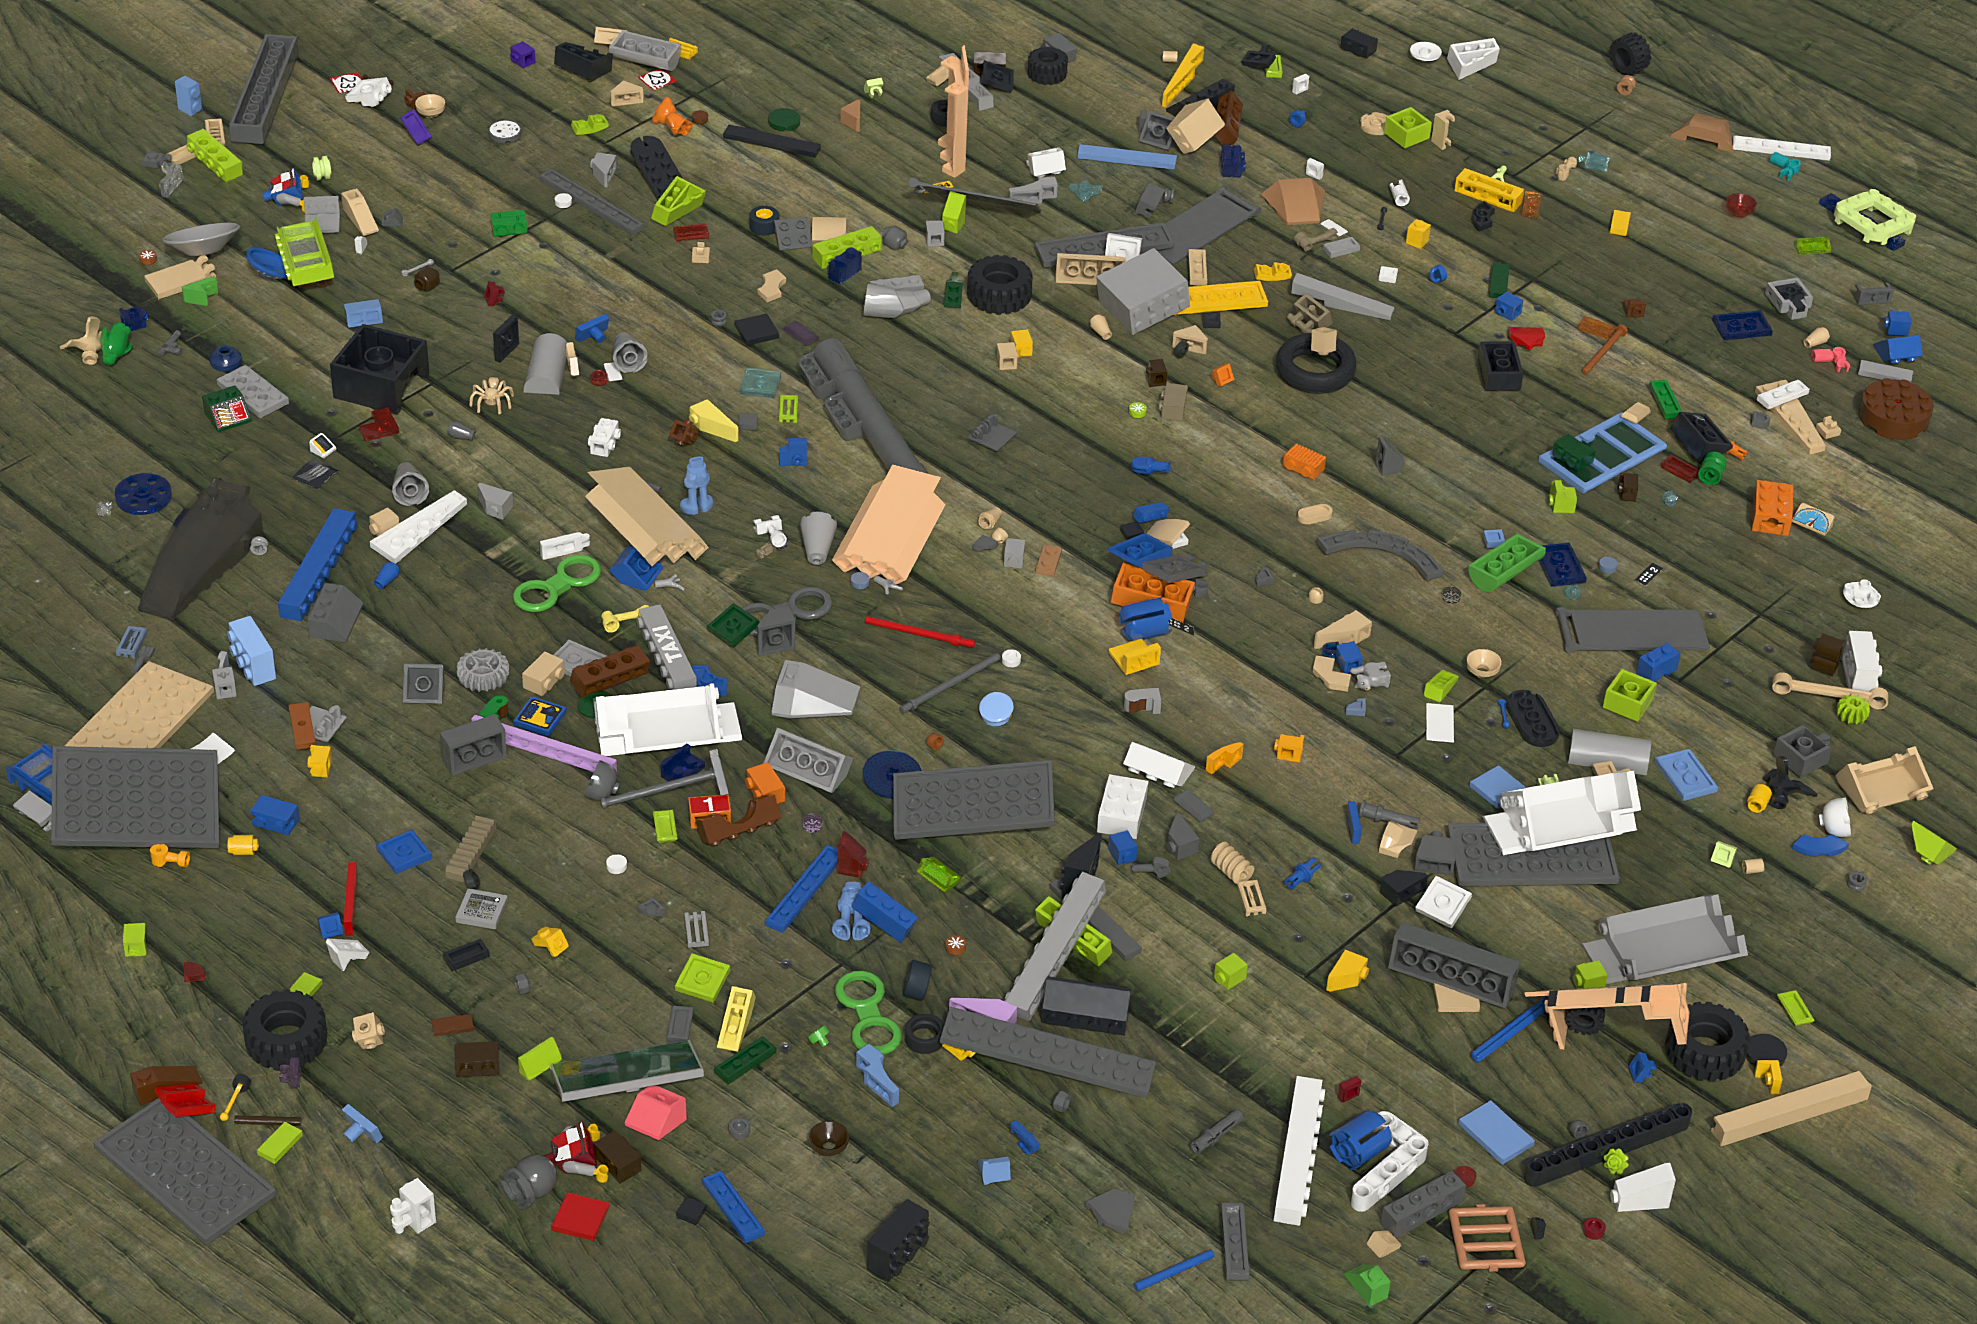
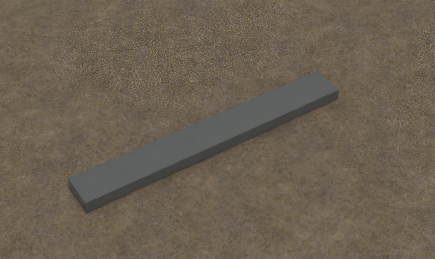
[539,169,644,235]

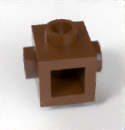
[669,419,699,446]

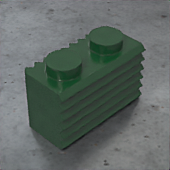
[1552,433,1595,472]

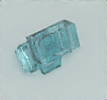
[1578,152,1610,172]

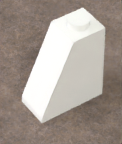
[1610,1163,1676,1212]

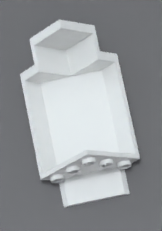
[593,684,742,756]
[1482,771,1641,855]

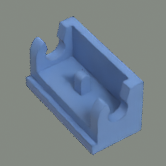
[344,299,383,328]

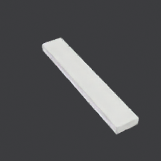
[1733,136,1831,161]

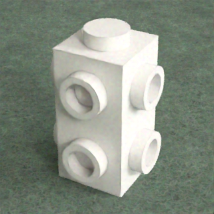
[588,418,621,457]

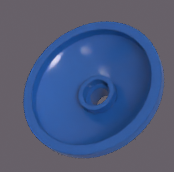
[246,248,287,279]

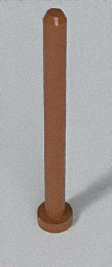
[1582,324,1628,374]

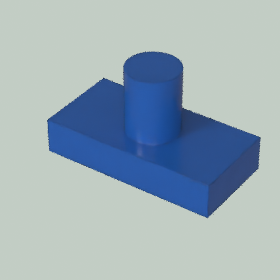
[575,314,609,343]

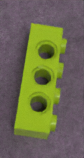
[186,128,243,182]
[812,226,882,269]
[1035,896,1112,967]

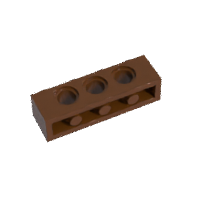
[1214,91,1243,147]
[570,645,650,697]

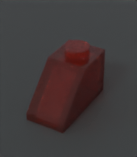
[838,831,869,878]

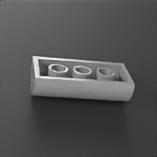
[609,30,681,71]
[524,333,567,395]
[1568,728,1651,775]

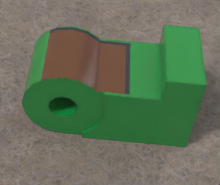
[478,695,508,721]

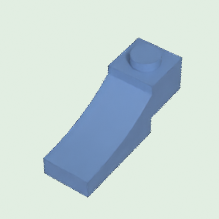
[856,1044,899,1107]

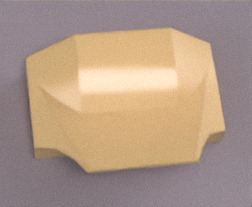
[1379,821,1418,858]

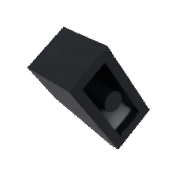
[1380,870,1428,907]

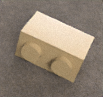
[522,652,565,696]

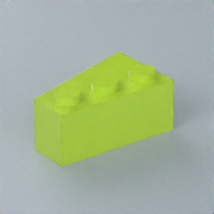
[651,176,706,226]

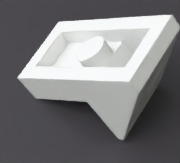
[326,939,369,971]

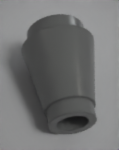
[447,420,476,441]

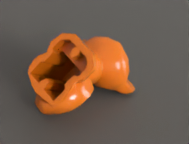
[652,97,693,136]

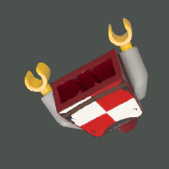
[544,1121,608,1183]

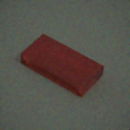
[673,224,709,242]
[1661,454,1699,483]

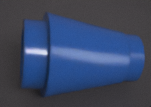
[374,561,400,589]

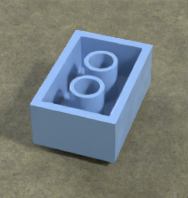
[227,616,276,686]

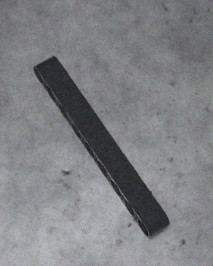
[1524,1103,1692,1187]

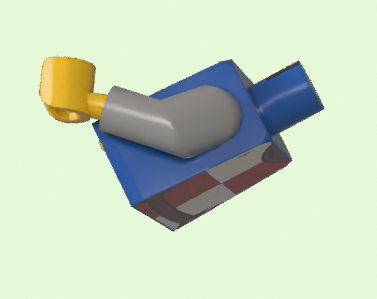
[263,168,309,212]

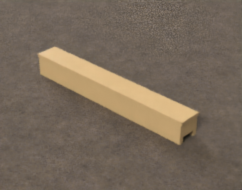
[1711,1071,1872,1146]

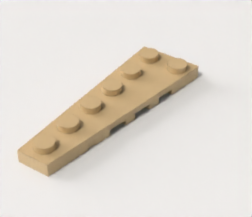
[1755,380,1826,455]

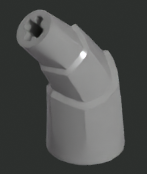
[863,283,931,318]

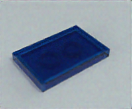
[1712,310,1773,341]
[1539,542,1587,587]

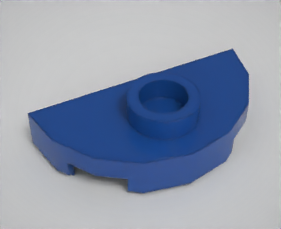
[1010,1120,1040,1154]

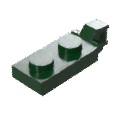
[944,272,963,308]

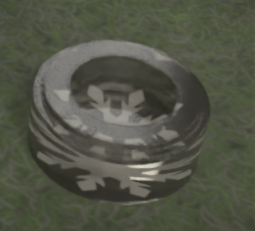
[1442,586,1461,604]

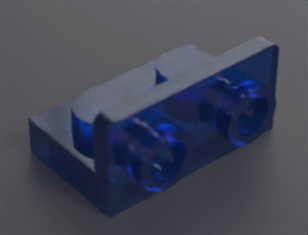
[661,743,705,788]

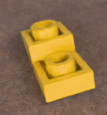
[1254,262,1292,281]

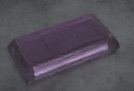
[783,320,819,346]

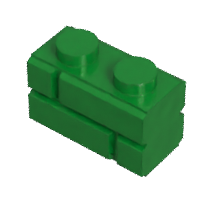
[490,209,527,237]

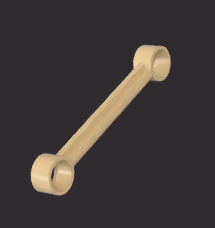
[1772,673,1888,710]

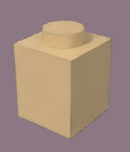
[1311,327,1337,355]
[997,342,1017,370]
[369,508,399,537]

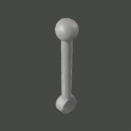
[402,259,434,277]

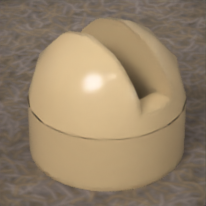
[992,528,1008,544]
[1308,587,1324,604]

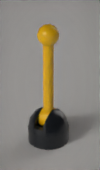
[220,1074,251,1121]

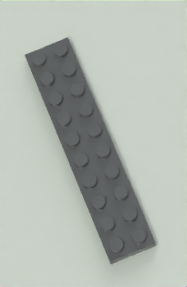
[940,1006,1156,1098]

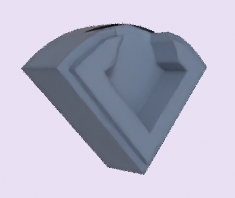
[1346,698,1366,716]

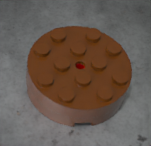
[1859,378,1934,440]

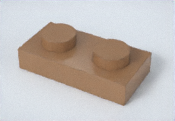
[1036,545,1062,577]

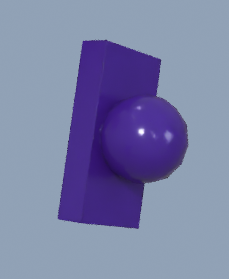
[400,109,432,146]

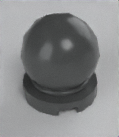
[500,1154,558,1210]

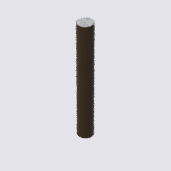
[234,1115,302,1126]

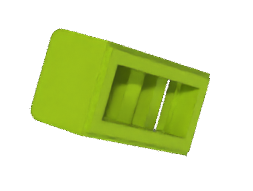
[1424,670,1459,702]

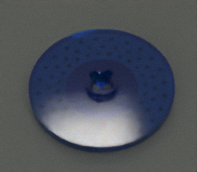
[863,751,922,799]

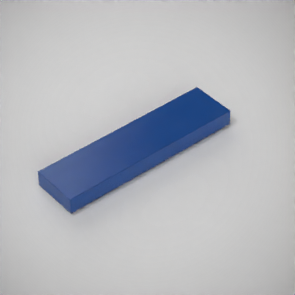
[702,1170,765,1244]

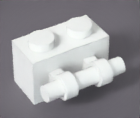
[1026,147,1066,177]
[390,1178,436,1234]

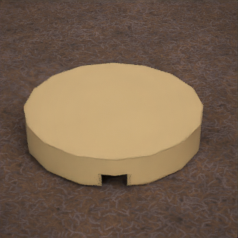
[1360,112,1387,135]

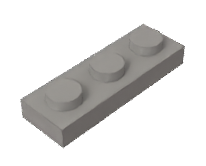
[870,275,924,291]

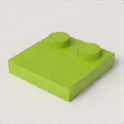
[675,953,731,1003]

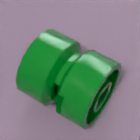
[1698,452,1727,485]

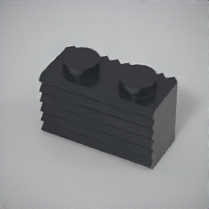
[1340,28,1378,59]

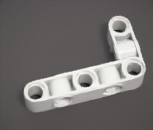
[1351,1111,1428,1212]

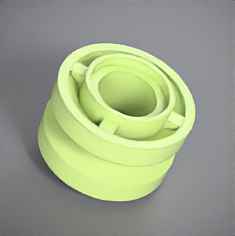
[312,156,331,181]

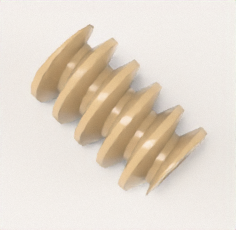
[1211,842,1254,884]

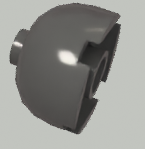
[584,760,620,801]

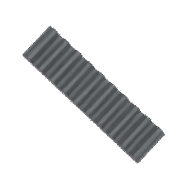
[1221,1203,1249,1281]

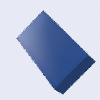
[1346,801,1362,844]

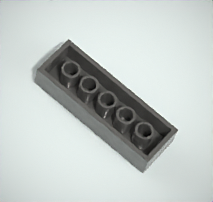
[1388,922,1521,1008]

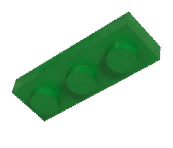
[1649,380,1682,419]

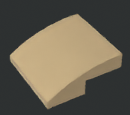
[812,217,846,244]
[1146,519,1190,546]

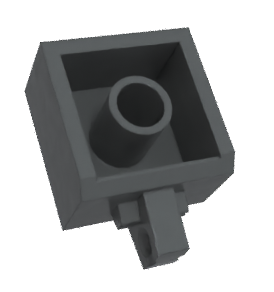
[1773,725,1832,778]

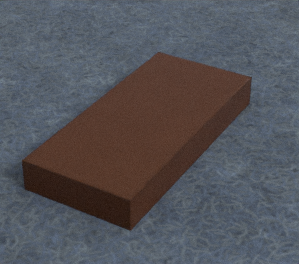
[432,1014,474,1037]

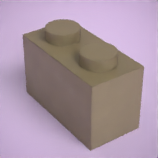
[1159,383,1188,421]

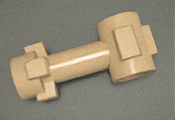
[1556,157,1577,181]

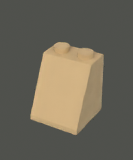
[1166,99,1225,154]

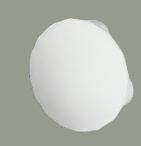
[1843,579,1881,608]

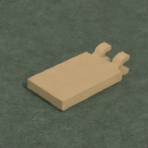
[144,255,216,299]

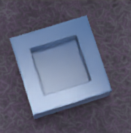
[1483,529,1505,548]

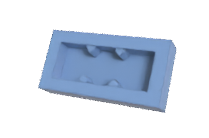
[342,1104,383,1144]

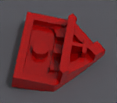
[1508,327,1545,350]

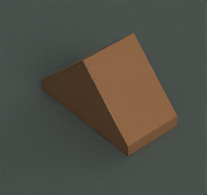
[840,100,860,132]

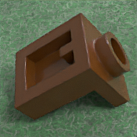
[404,89,426,110]
[1623,299,1646,317]

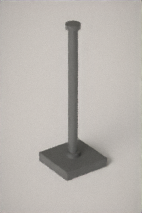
[601,749,729,809]

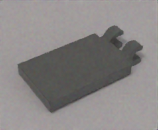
[1141,554,1210,583]

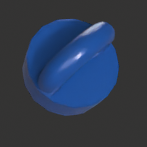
[1289,110,1306,127]
[1430,264,1447,283]

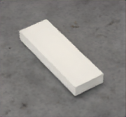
[1757,380,1810,409]

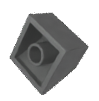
[1139,111,1175,150]
[757,606,795,657]

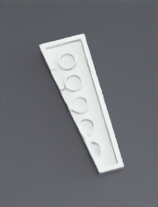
[370,490,467,564]

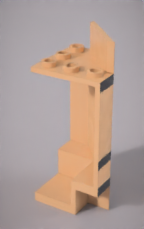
[1525,983,1689,1049]

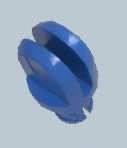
[1131,457,1171,475]
[1284,857,1321,890]

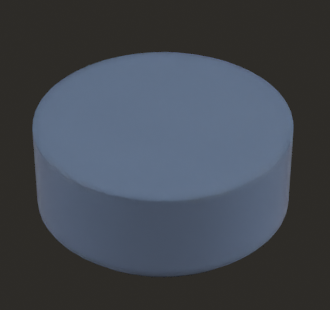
[1598,557,1618,574]
[851,572,869,589]

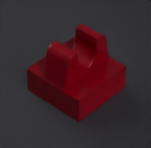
[484,281,505,306]

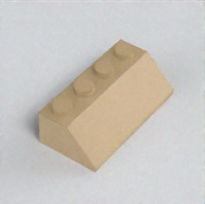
[1056,253,1126,285]

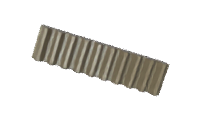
[445,815,497,883]

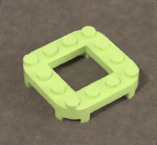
[1834,189,1916,245]

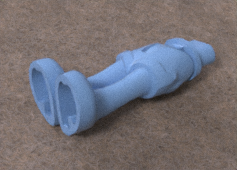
[680,456,713,515]
[832,882,871,940]

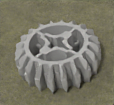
[457,648,509,692]

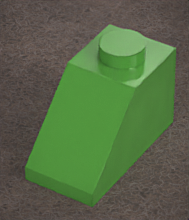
[1344,1264,1391,1307]

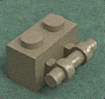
[1287,293,1333,334]

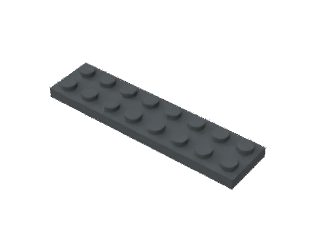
[1035,222,1174,268]

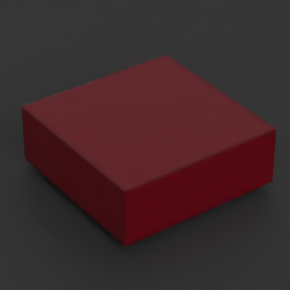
[1338,1076,1361,1103]

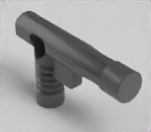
[158,330,182,356]

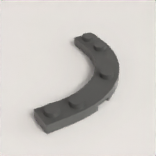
[1317,530,1444,580]

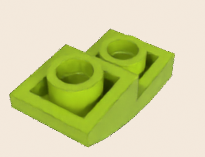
[571,114,609,135]

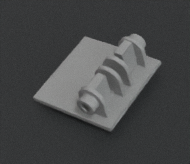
[310,705,347,743]

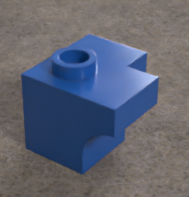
[779,438,807,466]

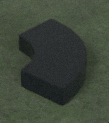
[1472,201,1495,232]

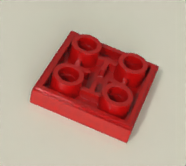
[552,1192,610,1241]

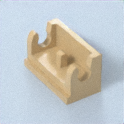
[1431,110,1455,150]

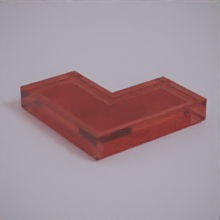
[359,407,399,441]

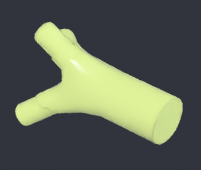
[1491,166,1507,182]

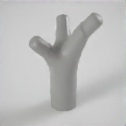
[655,574,685,591]
[874,575,903,595]

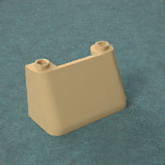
[1835,746,1934,814]

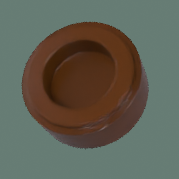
[692,110,708,124]

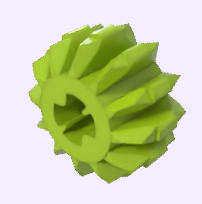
[1837,693,1870,725]

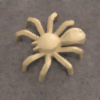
[470,377,514,414]

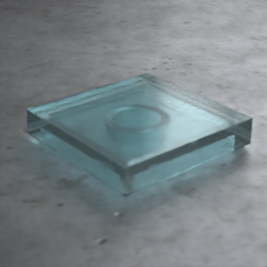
[740,368,781,398]

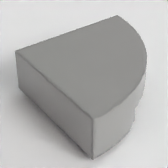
[217,651,229,669]

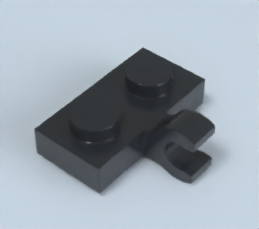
[1241,44,1276,68]

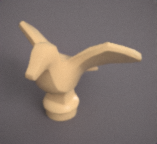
[60,316,102,365]

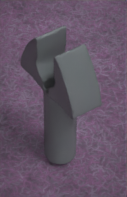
[1193,578,1208,598]
[1132,857,1171,878]

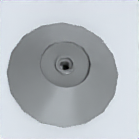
[162,223,241,256]

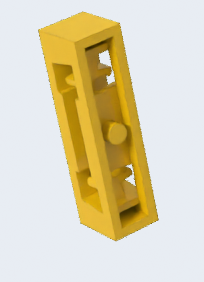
[1454,168,1524,212]

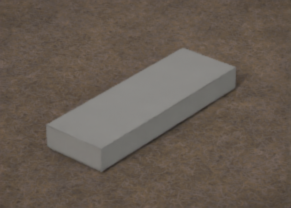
[1858,360,1913,383]

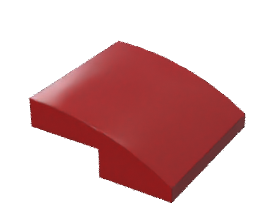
[155,1083,215,1117]

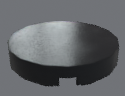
[1746,1033,1787,1067]

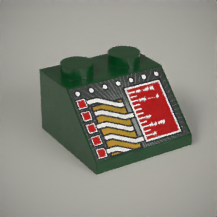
[202,385,252,433]

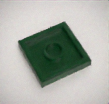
[706,603,760,648]

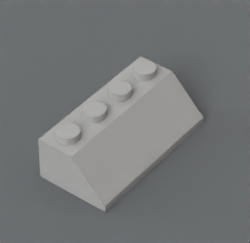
[763,728,853,793]

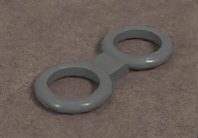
[742,587,833,636]

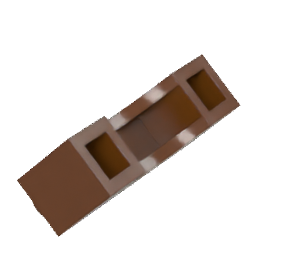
[696,794,782,846]

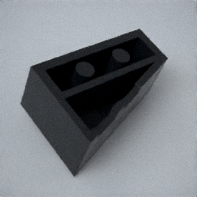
[554,42,613,80]

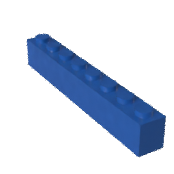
[278,508,358,621]

